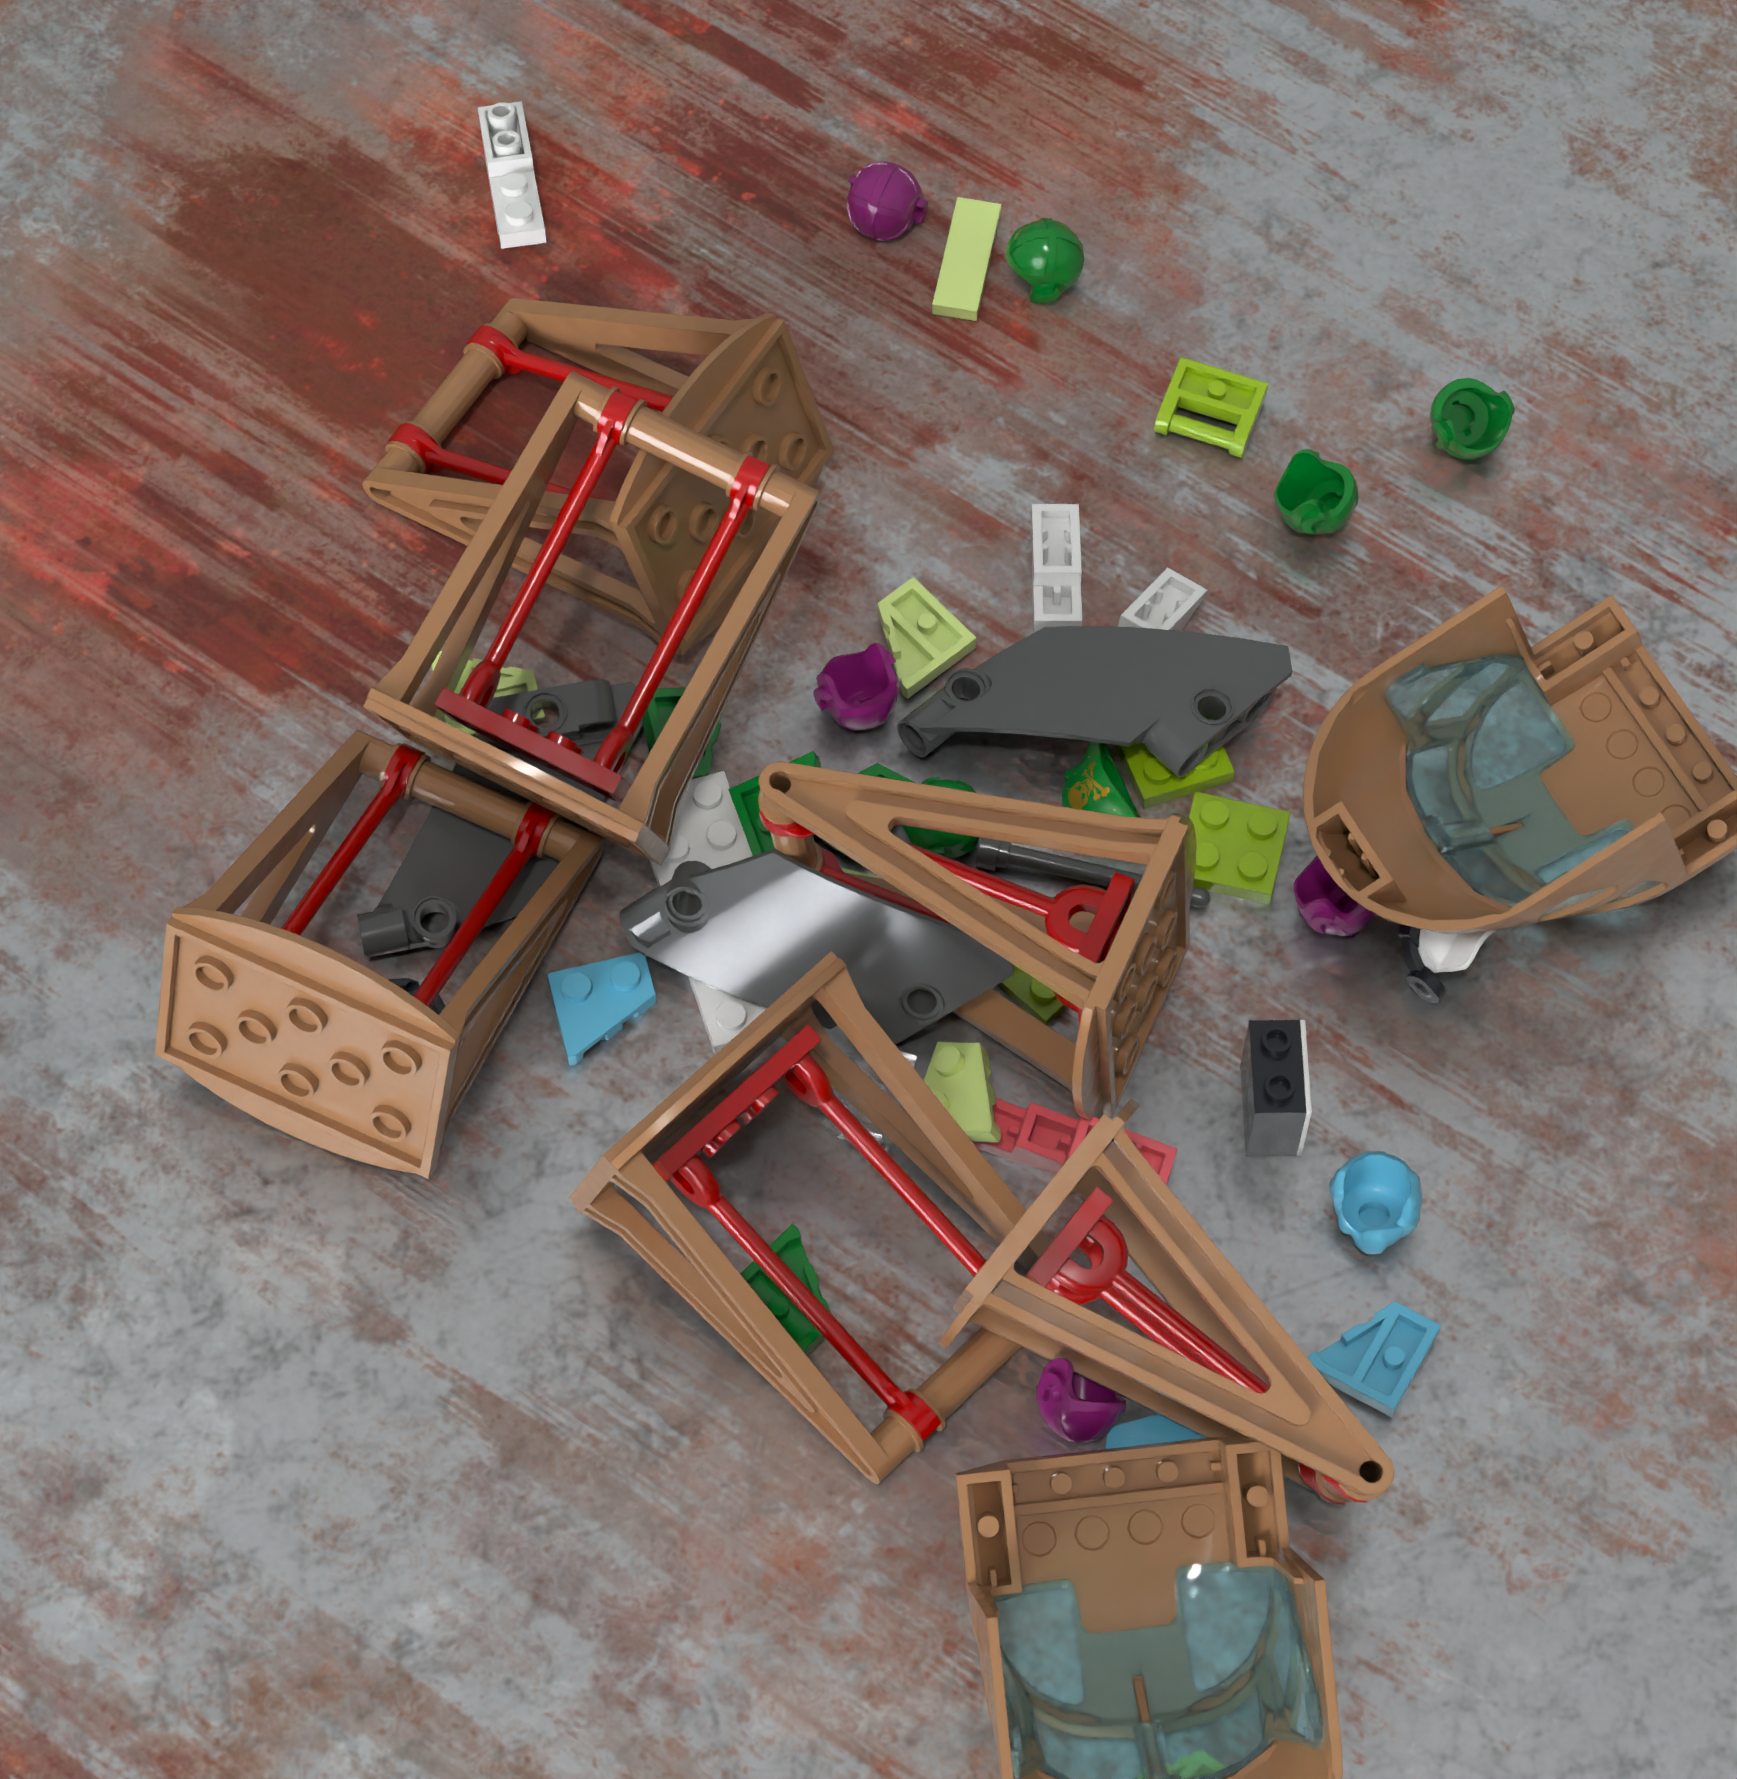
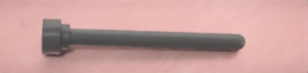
[975,838,1210,908]

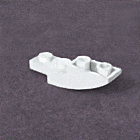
[477,101,546,249]

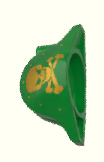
[1062,742,1142,818]

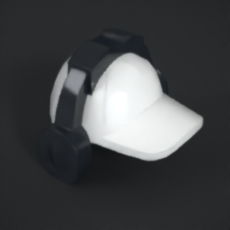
[1398,924,1496,1003]

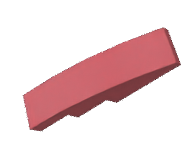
[972,1098,1178,1184]

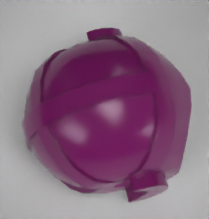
[847,161,928,241]
[813,643,900,731]
[1294,856,1377,936]
[1036,1358,1126,1443]

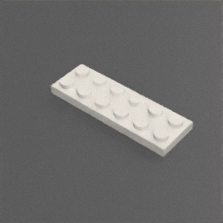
[650,771,767,1055]

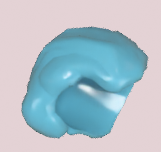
[1329,1151,1423,1254]

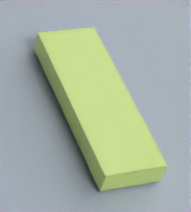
[932,197,1002,321]

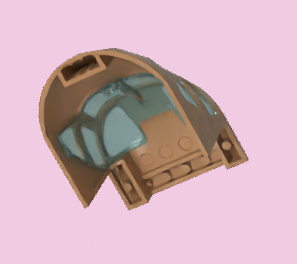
[1303,585,1737,934]
[955,1437,1343,1779]

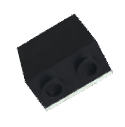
[1240,1020,1312,1157]

